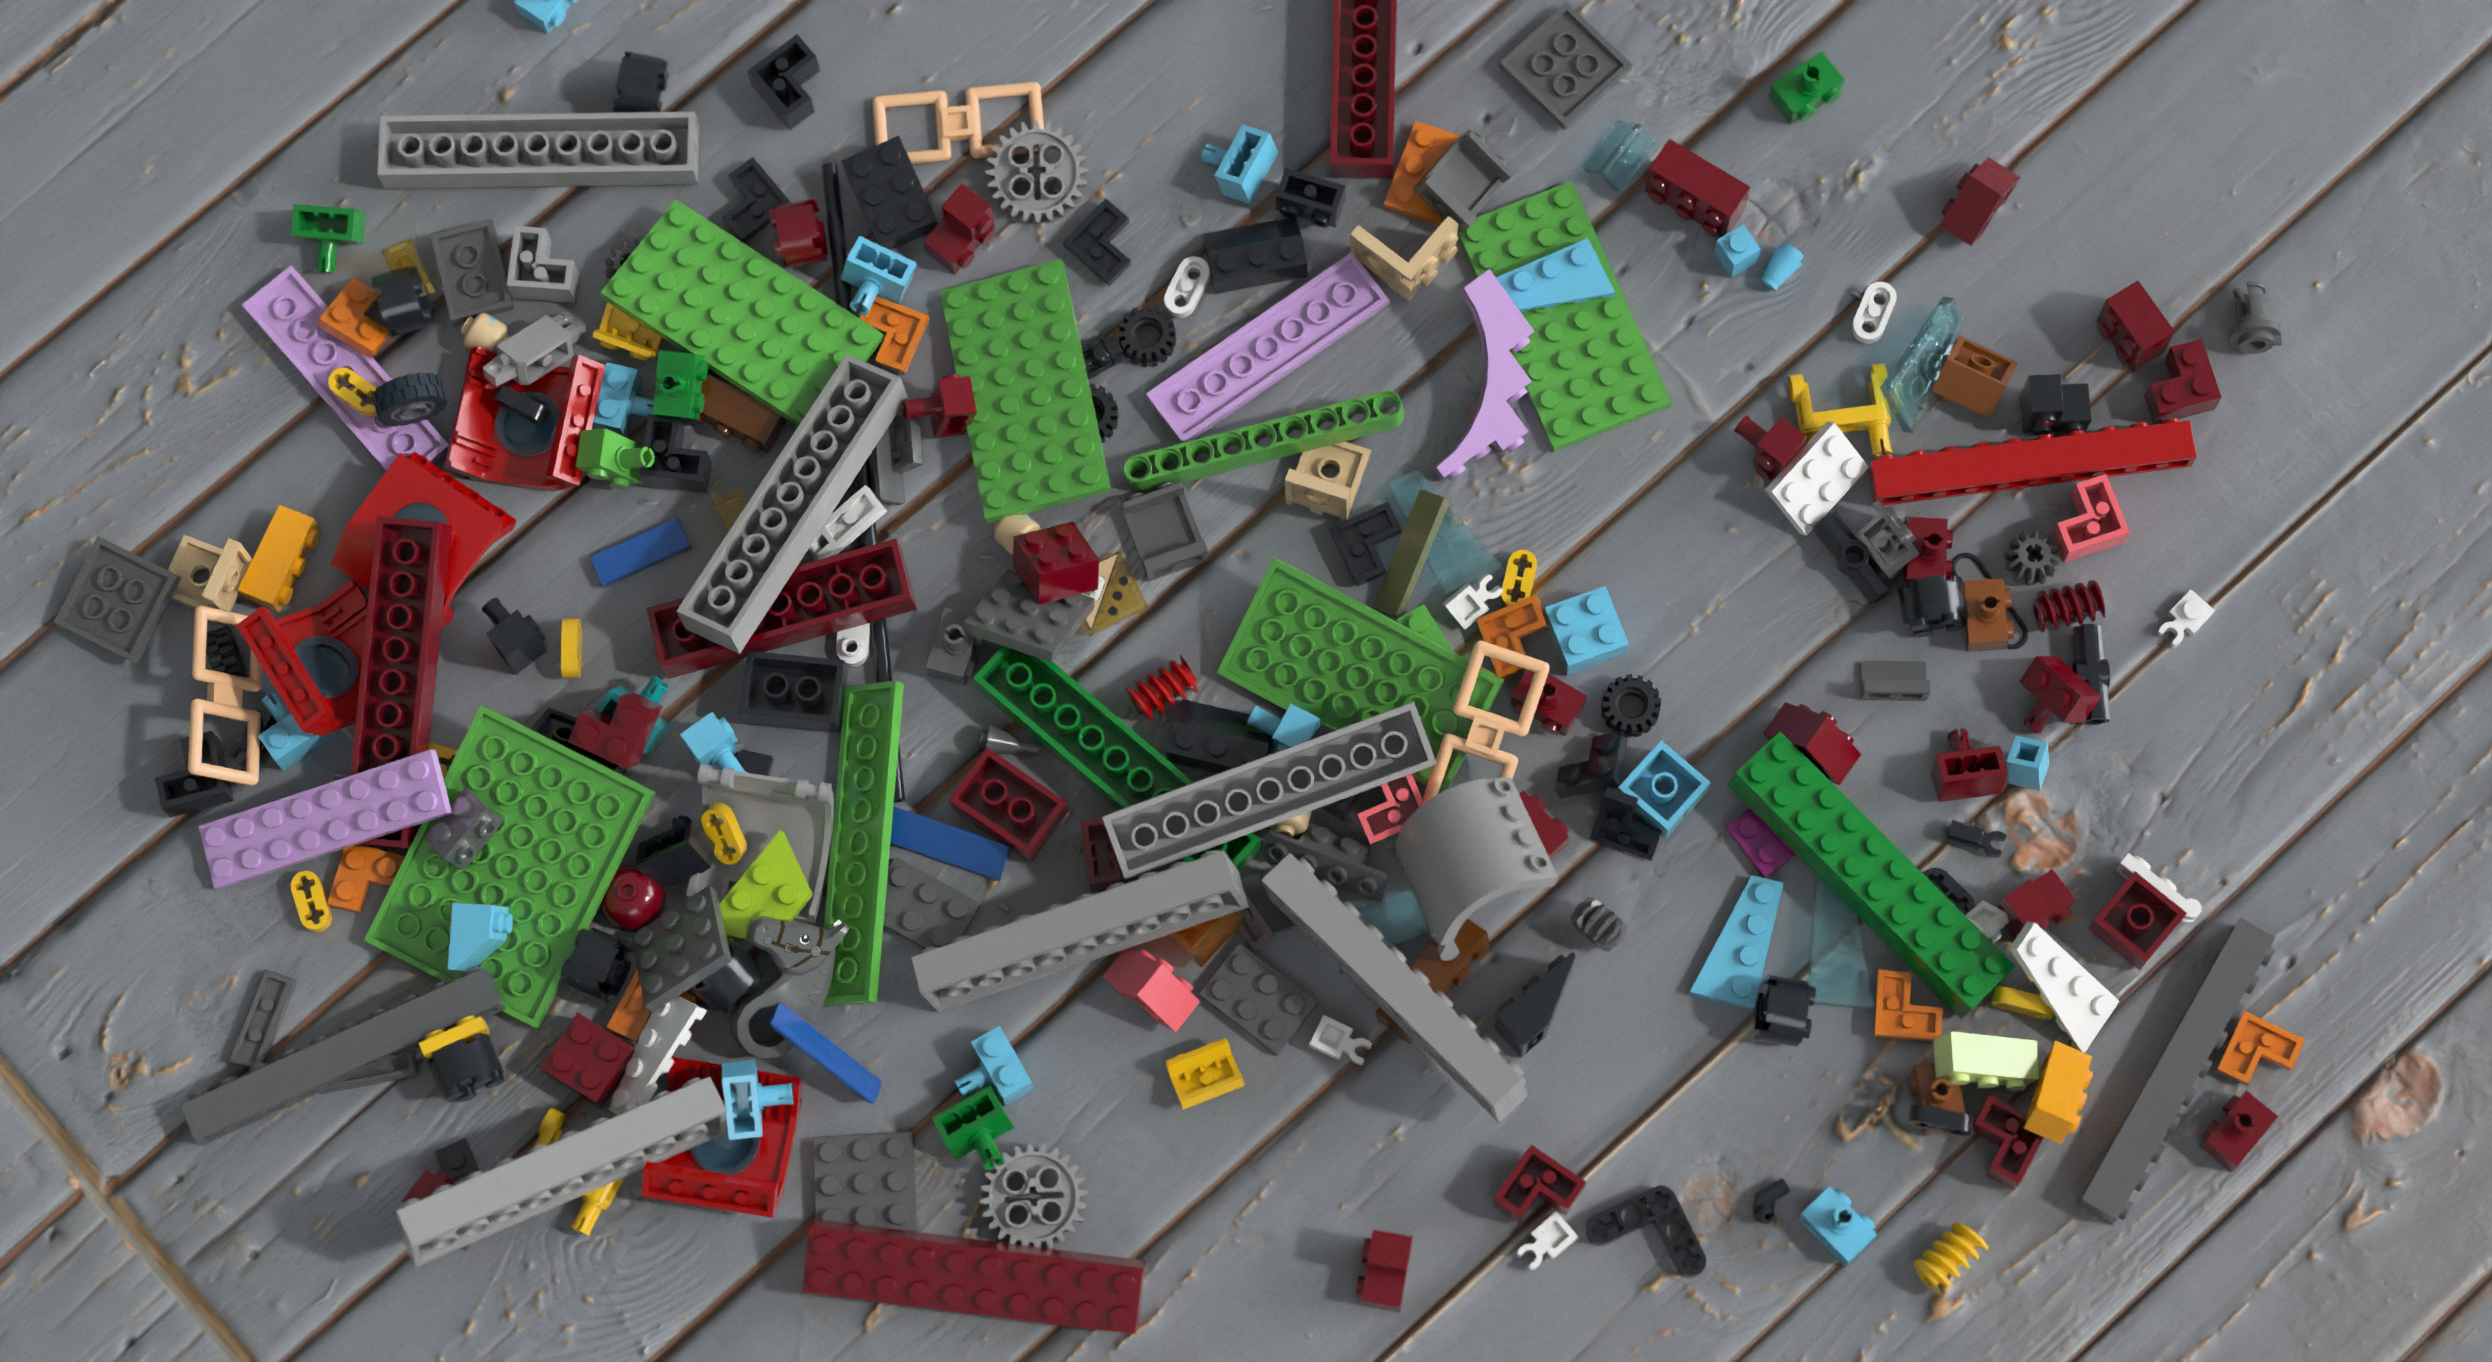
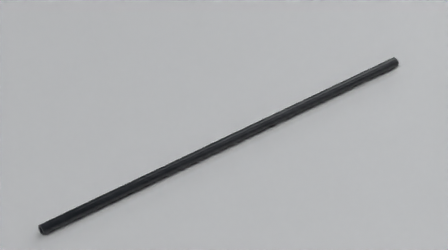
[822,162,905,803]

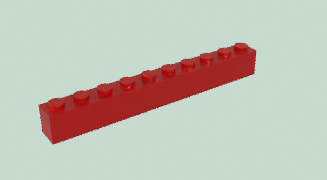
[1868,418,2197,506]

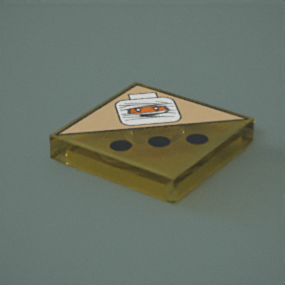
[1082,550,1148,636]

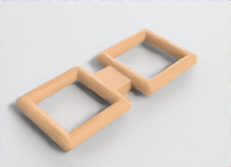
[872,82,1044,164]
[188,605,263,786]
[1423,641,1550,803]

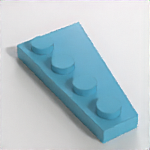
[1496,238,1615,313]
[1689,875,1784,1010]

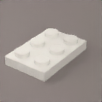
[1765,421,1869,536]

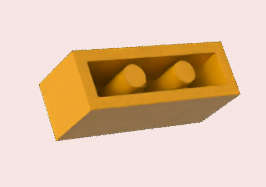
[238,504,321,613]
[2024,1040,2093,1144]

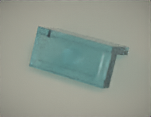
[1582,120,1657,192]

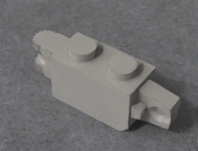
[483,311,586,386]

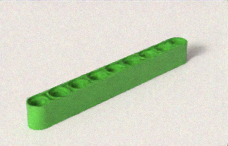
[1124,391,1405,493]

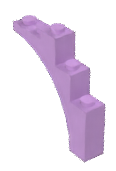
[1432,269,1535,480]

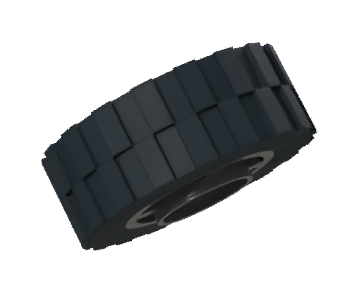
[372,372,448,426]

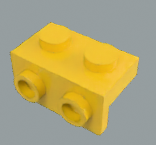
[592,302,664,361]
[1165,1038,1245,1110]

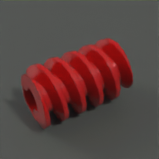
[1125,655,1198,719]

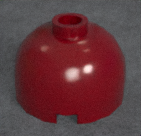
[600,865,666,932]

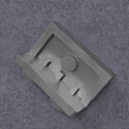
[1856,500,1920,578]
[424,787,504,870]

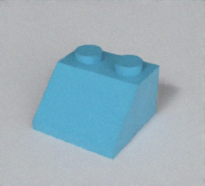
[448,903,513,971]

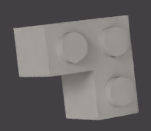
[507,226,579,303]

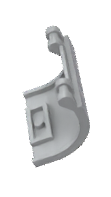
[686,764,834,923]
[1395,777,1559,961]

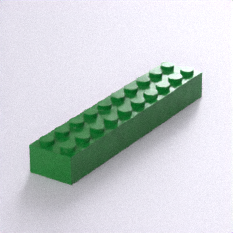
[973,646,1261,872]
[1727,731,2015,1019]

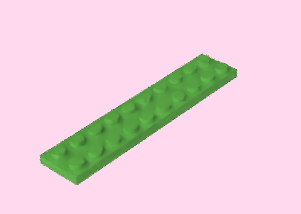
[823,680,904,1007]

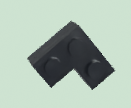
[748,34,820,130]
[2020,374,2091,436]
[639,414,712,493]
[155,731,234,818]

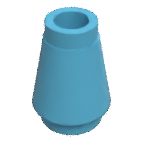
[1760,242,1804,291]

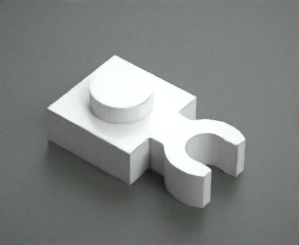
[1442,573,1503,630]
[2157,589,2215,649]
[1309,1015,1372,1065]
[1517,1211,1578,1271]

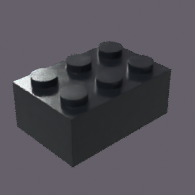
[841,136,938,250]
[739,651,848,733]

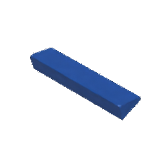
[890,806,1011,881]
[765,1003,881,1104]

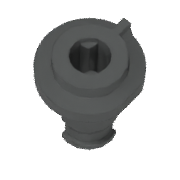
[2229,282,2282,354]

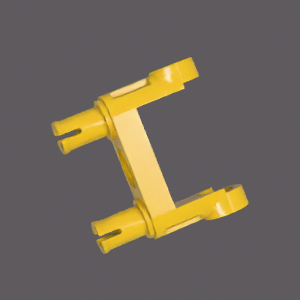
[1788,363,1893,458]
[534,1108,630,1237]

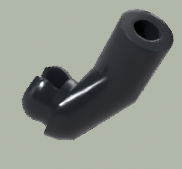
[1752,1178,1790,1224]

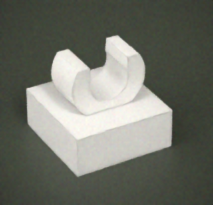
[1965,901,2009,944]

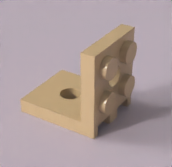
[1350,216,1459,301]
[1285,441,1371,522]
[168,535,252,612]

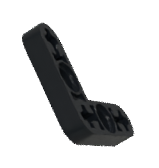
[1585,1185,1706,1278]

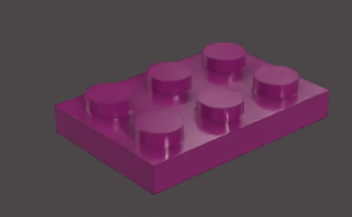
[1725,808,1797,878]

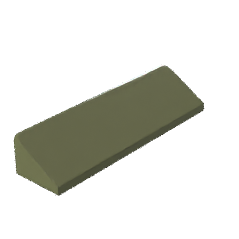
[1372,489,1450,619]

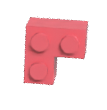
[2052,474,2130,564]
[1356,774,1424,845]
[1102,948,1200,1032]

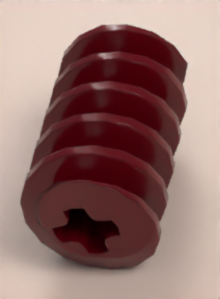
[2033,580,2105,633]

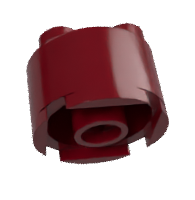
[769,198,828,268]

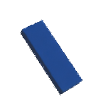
[590,517,692,588]

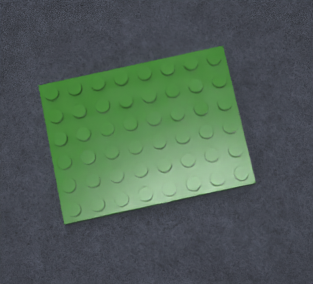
[364,705,656,1028]

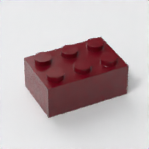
[1645,138,1750,237]
[949,748,1069,863]

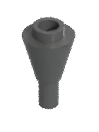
[978,724,1039,756]

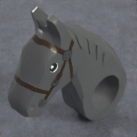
[730,916,849,1059]

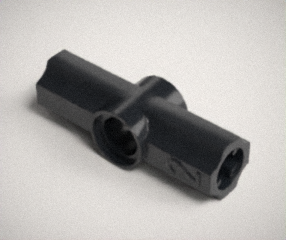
[1812,511,1894,605]
[2072,624,2110,725]

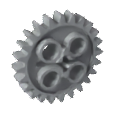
[986,121,1089,224]
[980,1143,1089,1249]

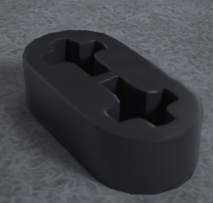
[491,385,551,427]
[1924,868,1975,915]
[1908,1105,1974,1136]

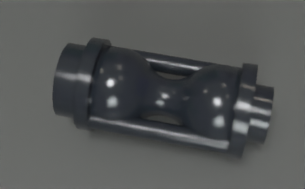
[1082,335,1125,380]

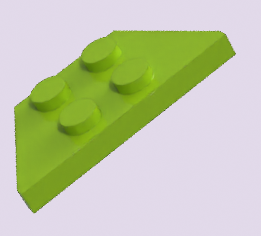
[720,830,813,941]

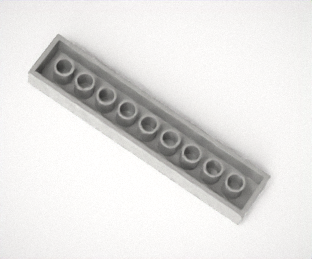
[378,112,699,189]
[677,354,908,654]
[1102,702,1437,879]
[911,851,1249,1012]
[1261,853,1528,1123]
[396,1077,727,1268]

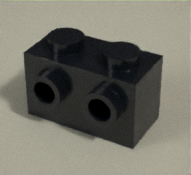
[1275,168,1346,228]

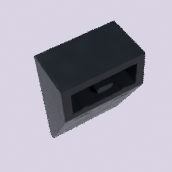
[1495,952,1576,1058]

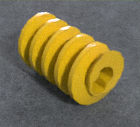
[1913,1222,1988,1296]

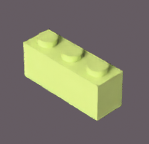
[1933,1032,2039,1091]

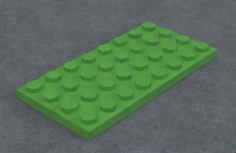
[1457,181,1672,452]
[600,199,884,426]
[940,259,1112,524]
[1217,558,1505,793]

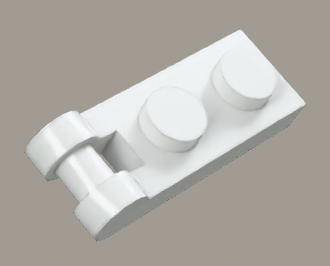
[806,485,887,561]
[2116,853,2202,925]

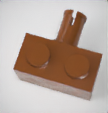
[1964,578,2014,652]
[1908,1062,1965,1136]

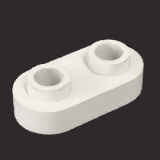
[1164,256,1210,318]
[1852,282,1897,344]
[836,623,871,667]

